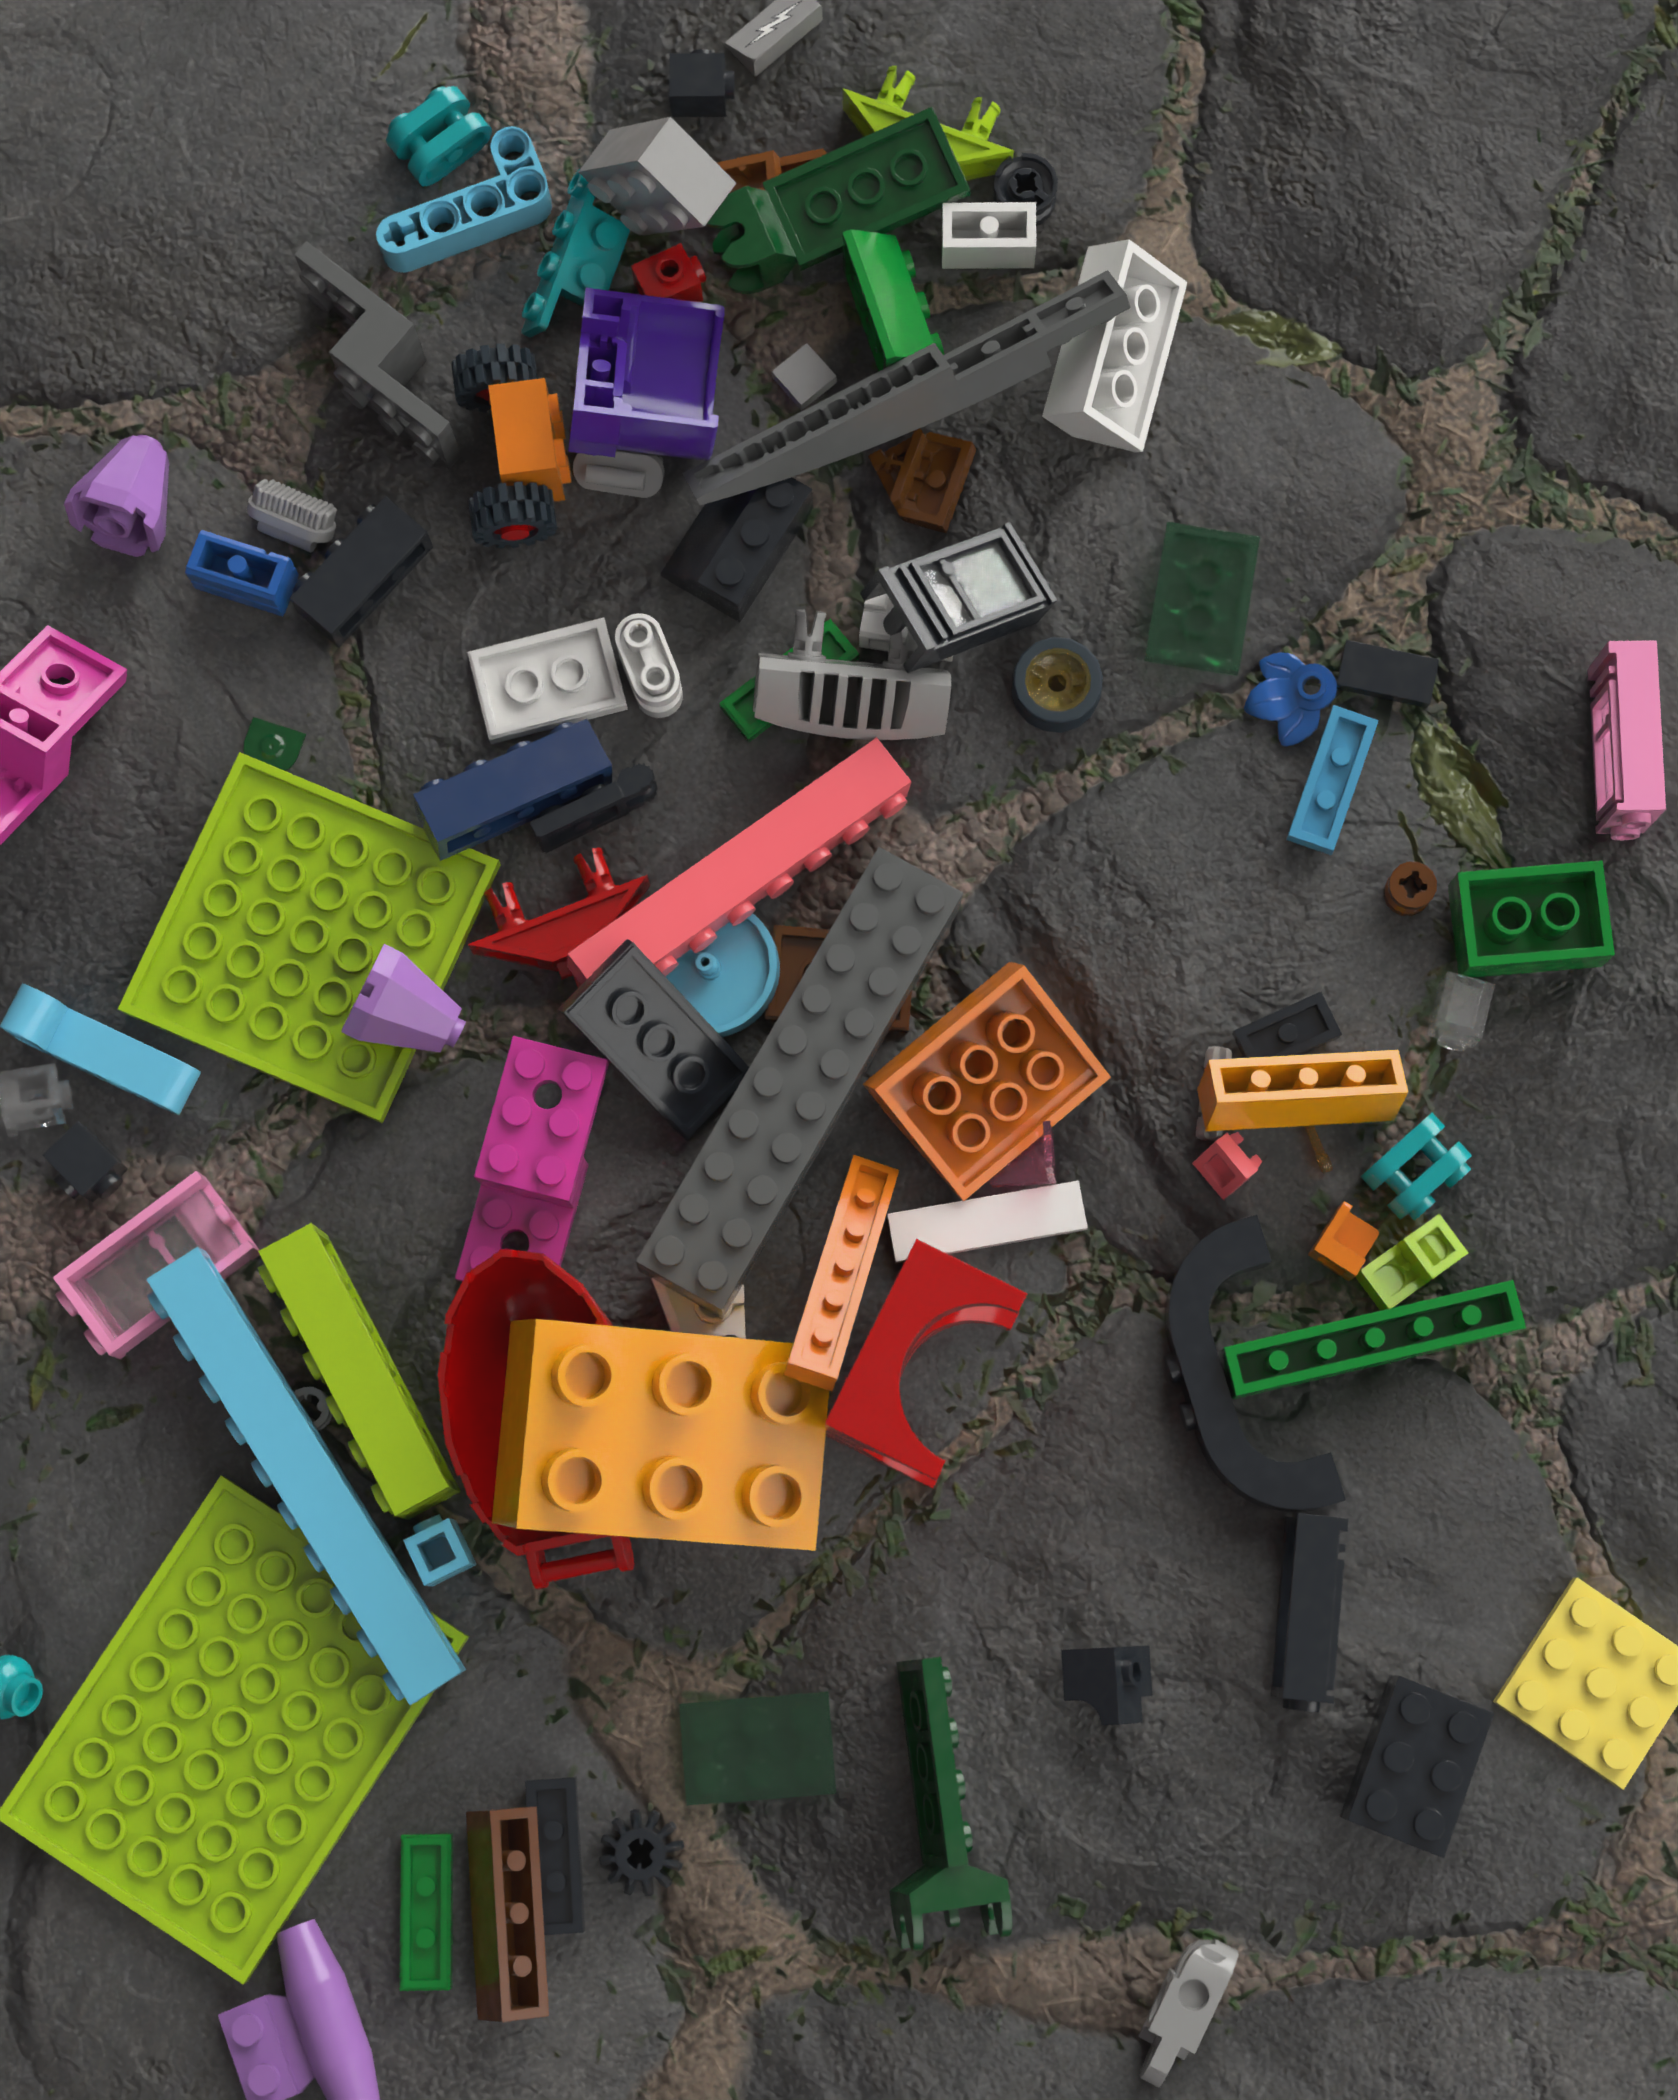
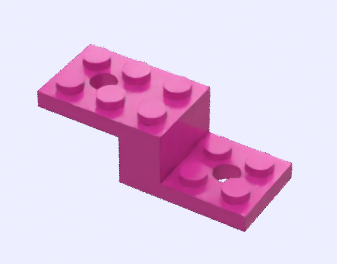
[0,625,127,845]
[455,1036,609,1282]

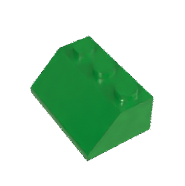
[842,229,945,372]

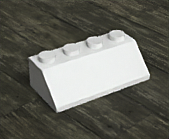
[1042,240,1187,452]

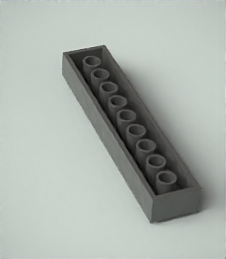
[636,847,963,1318]

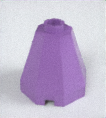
[64,435,169,557]
[341,944,466,1052]

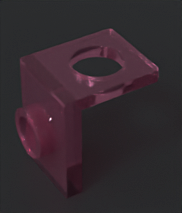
[990,1121,1057,1188]

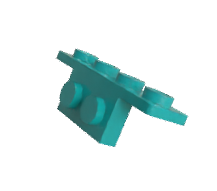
[521,169,630,338]

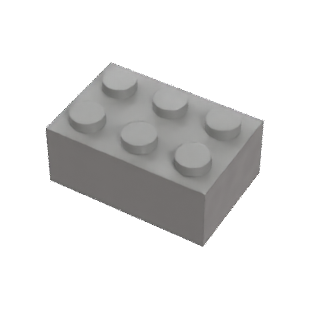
[578,117,736,235]

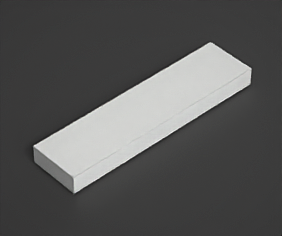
[887,1181,1088,1263]

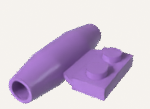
[218,1919,380,2100]

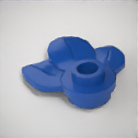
[1244,652,1337,747]

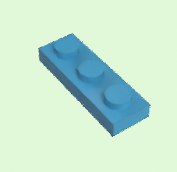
[1286,705,1379,855]

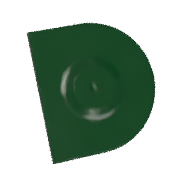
[244,717,307,771]

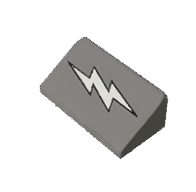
[725,0,823,77]

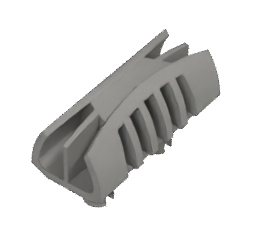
[753,610,951,740]

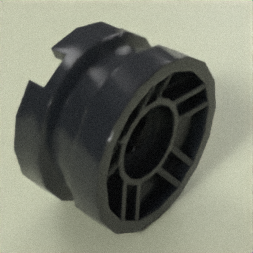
[993,153,1058,226]

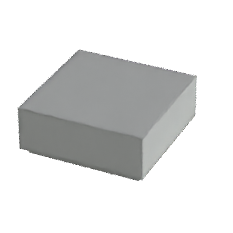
[771,343,837,411]

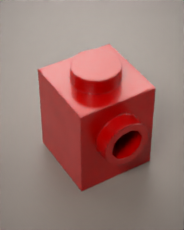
[631,243,707,302]

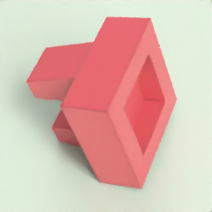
[1192,1132,1263,1200]

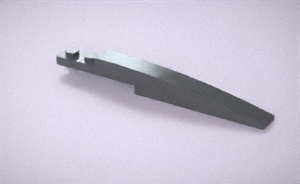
[682,270,1131,505]

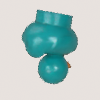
[0,1655,43,1720]

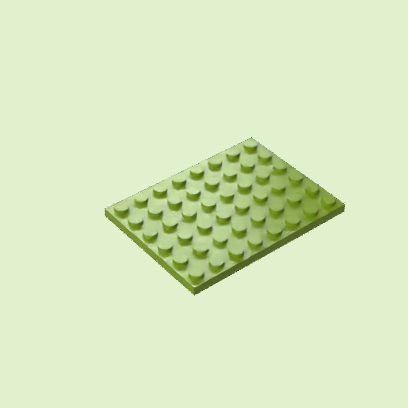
[0,1475,470,1984]

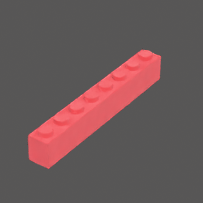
[567,737,912,985]

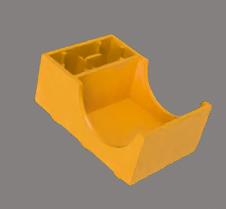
[492,1319,829,1551]

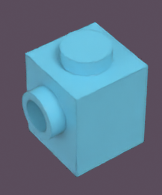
[403,1515,477,1587]

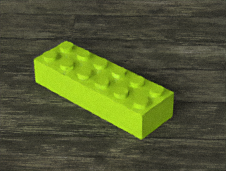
[258,1223,461,1520]

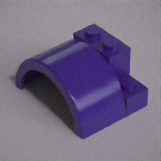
[568,287,725,461]

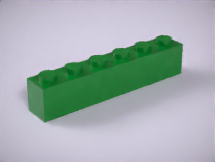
[1218,1280,1526,1400]

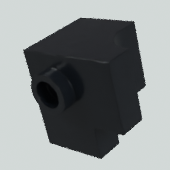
[1061,1645,1153,1725]

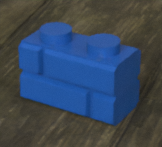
[185,530,299,617]

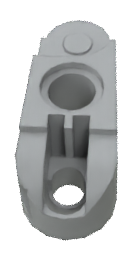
[1138,1939,1239,2087]

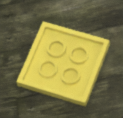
[1493,1577,1678,1790]

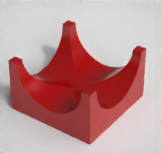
[825,1239,1028,1489]

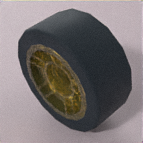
[1012,637,1103,733]

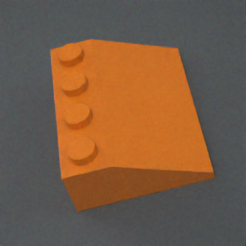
[863,962,1111,1201]

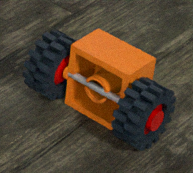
[451,344,572,548]

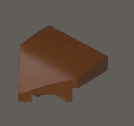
[868,428,976,533]

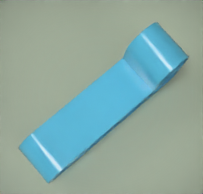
[376,126,552,273]
[0,983,201,1115]

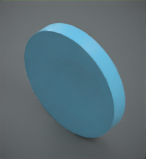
[665,914,780,1037]

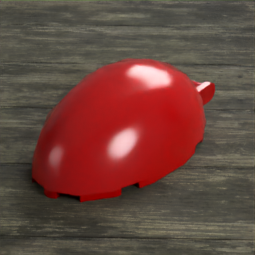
[438,1249,634,1590]

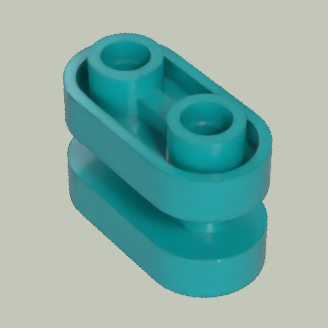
[386,86,492,186]
[1360,1112,1472,1221]

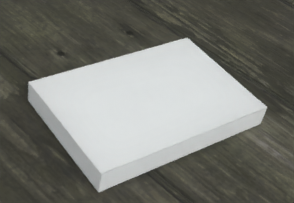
[467,618,628,744]

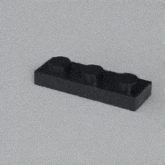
[525,1777,585,1935]

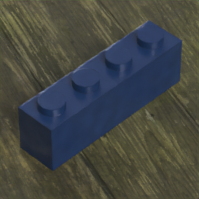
[413,718,612,861]

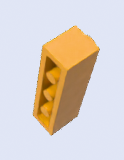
[1197,1050,1408,1131]

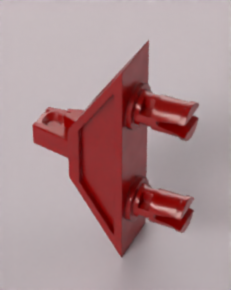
[467,848,651,988]

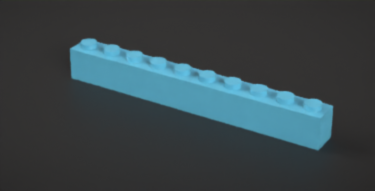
[146,1247,466,1705]

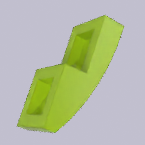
[1356,1214,1468,1311]

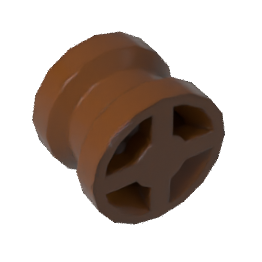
[1384,861,1437,916]

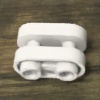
[615,613,683,718]

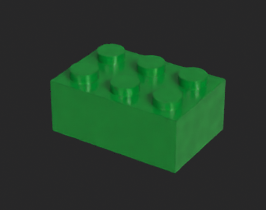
[1448,860,1615,979]

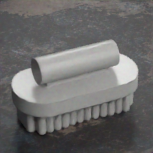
[573,450,665,498]
[246,479,337,553]

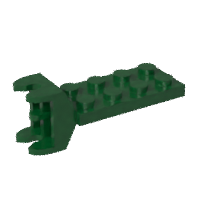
[706,107,970,294]
[889,1657,1012,1951]

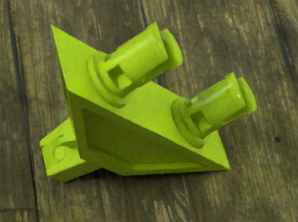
[842,66,1014,180]

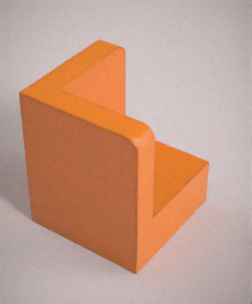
[1308,1201,1379,1281]

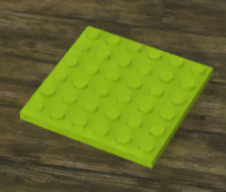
[118,752,501,1124]

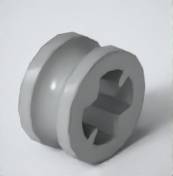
[294,1387,333,1431]

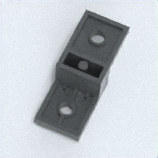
[294,241,461,470]

